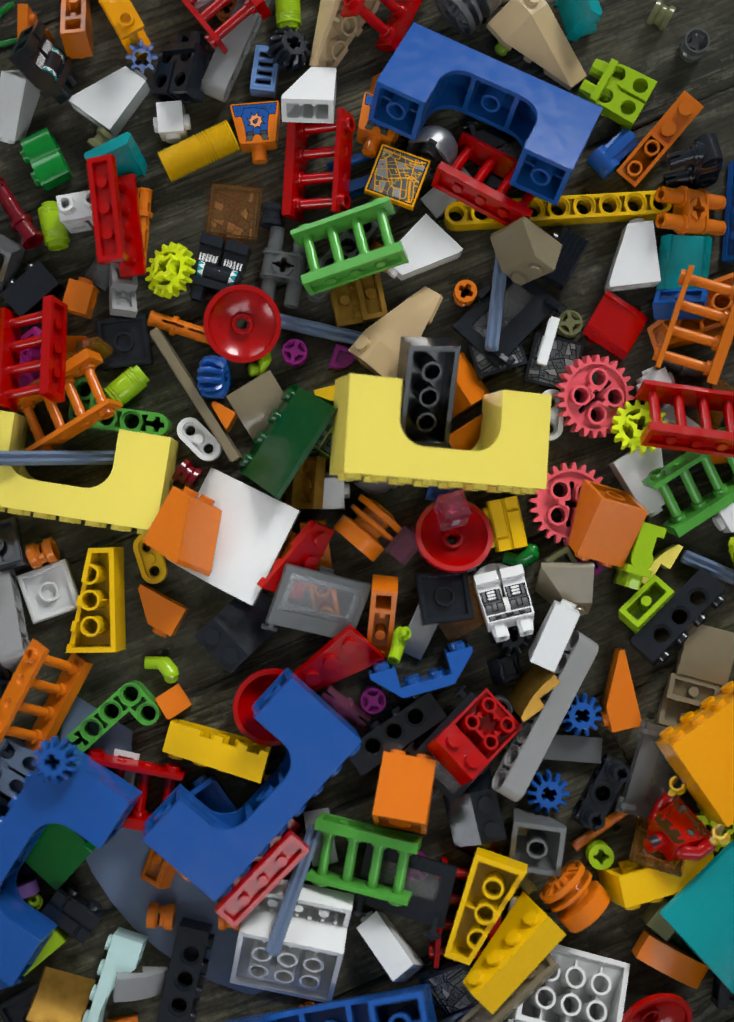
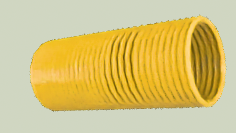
[157,120,240,182]

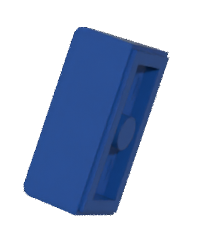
[652,288,708,320]

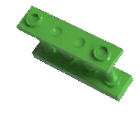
[290,196,409,296]
[642,427,734,537]
[305,812,423,907]

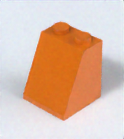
[568,479,648,568]
[142,486,222,576]
[372,749,436,834]

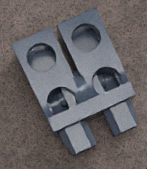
[0,735,38,798]

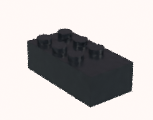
[397,337,461,447]

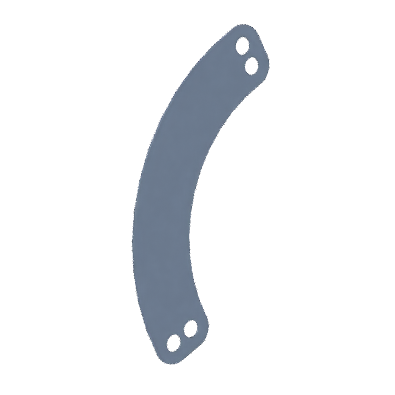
[60,696,264,994]

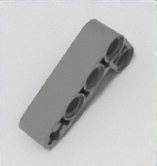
[0,568,30,673]

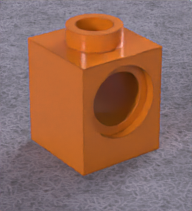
[62,277,100,319]

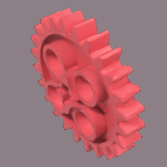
[553,354,635,438]
[528,462,603,545]

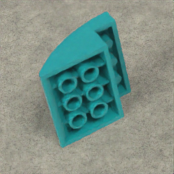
[659,839,734,995]

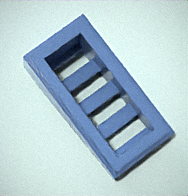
[250,45,280,98]

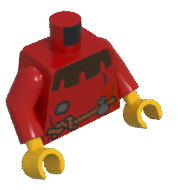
[643,776,731,861]

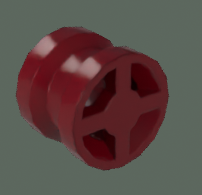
[171,459,204,489]

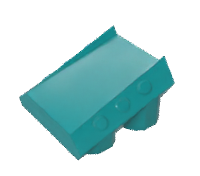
[553,0,603,42]
[84,132,147,177]
[656,234,713,290]

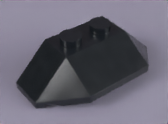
[443,768,509,858]

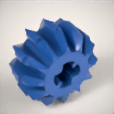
[196,355,232,399]
[562,692,602,737]
[32,736,81,785]
[525,769,570,815]

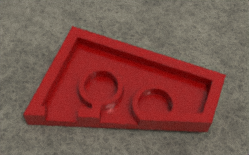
[257,520,335,600]
[293,624,385,691]

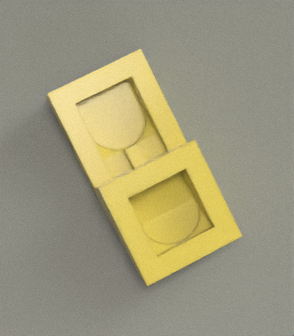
[641,544,683,585]

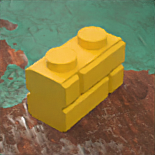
[482,495,528,552]

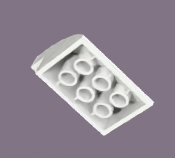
[166,467,301,606]
[230,879,354,1002]
[504,944,630,1022]

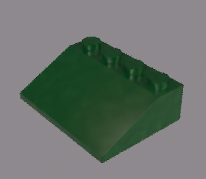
[238,384,338,500]

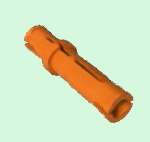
[137,187,153,267]
[147,310,209,344]

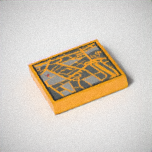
[364,144,431,211]

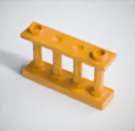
[98,0,155,60]

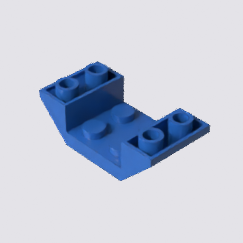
[369,640,473,698]

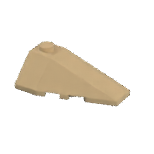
[309,0,380,67]
[486,0,587,90]
[348,286,443,378]

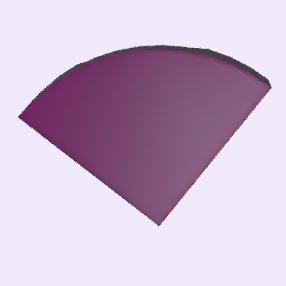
[328,344,357,370]

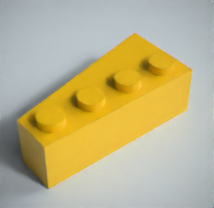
[66,547,126,653]
[162,718,272,783]
[444,847,528,965]
[597,851,714,910]
[462,891,566,1014]

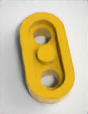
[133,534,168,584]

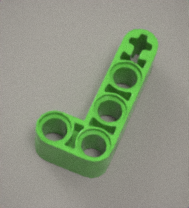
[68,377,172,437]
[65,680,163,753]

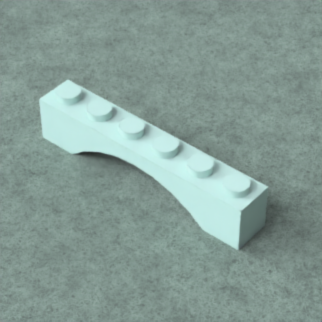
[82,927,148,1022]

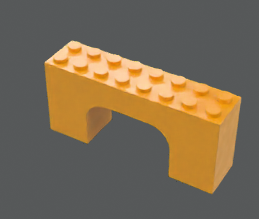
[654,681,734,827]

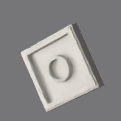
[16,559,79,624]

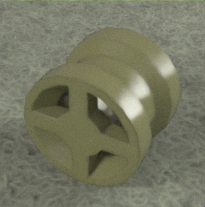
[646,0,676,32]
[87,126,114,149]
[556,310,583,339]

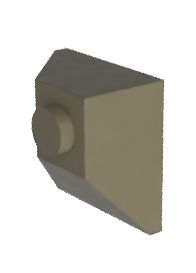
[535,562,594,616]

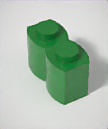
[19,127,74,191]

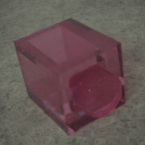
[434,489,471,531]
[384,525,418,566]

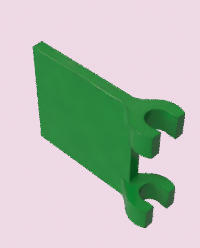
[25,823,96,891]

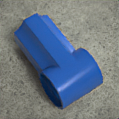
[586,128,639,180]

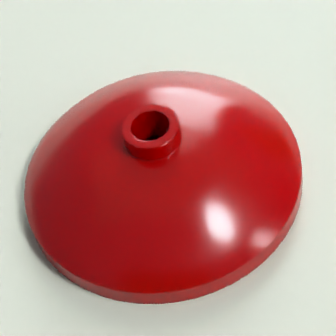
[203,284,281,363]
[415,498,493,573]
[233,668,284,746]
[622,993,693,1022]

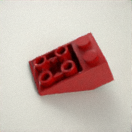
[425,688,523,786]

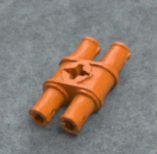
[655,186,726,236]

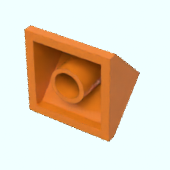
[452,352,489,419]

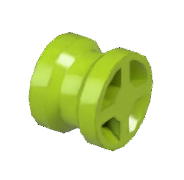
[585,839,614,870]

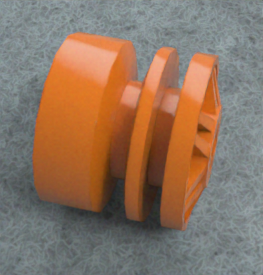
[333,494,402,562]
[539,860,611,933]

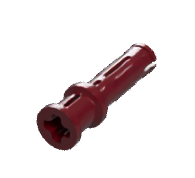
[0,177,44,250]

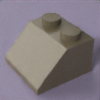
[490,216,562,286]

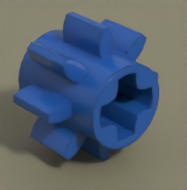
[126,38,158,74]

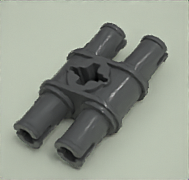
[259,226,308,309]

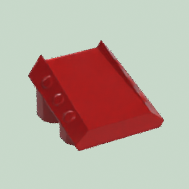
[582,289,648,360]

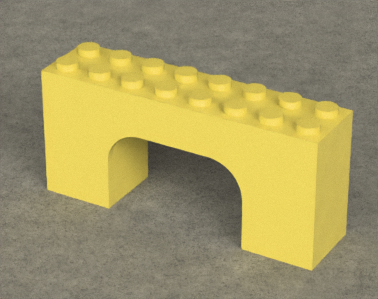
[329,373,552,495]
[0,410,179,535]

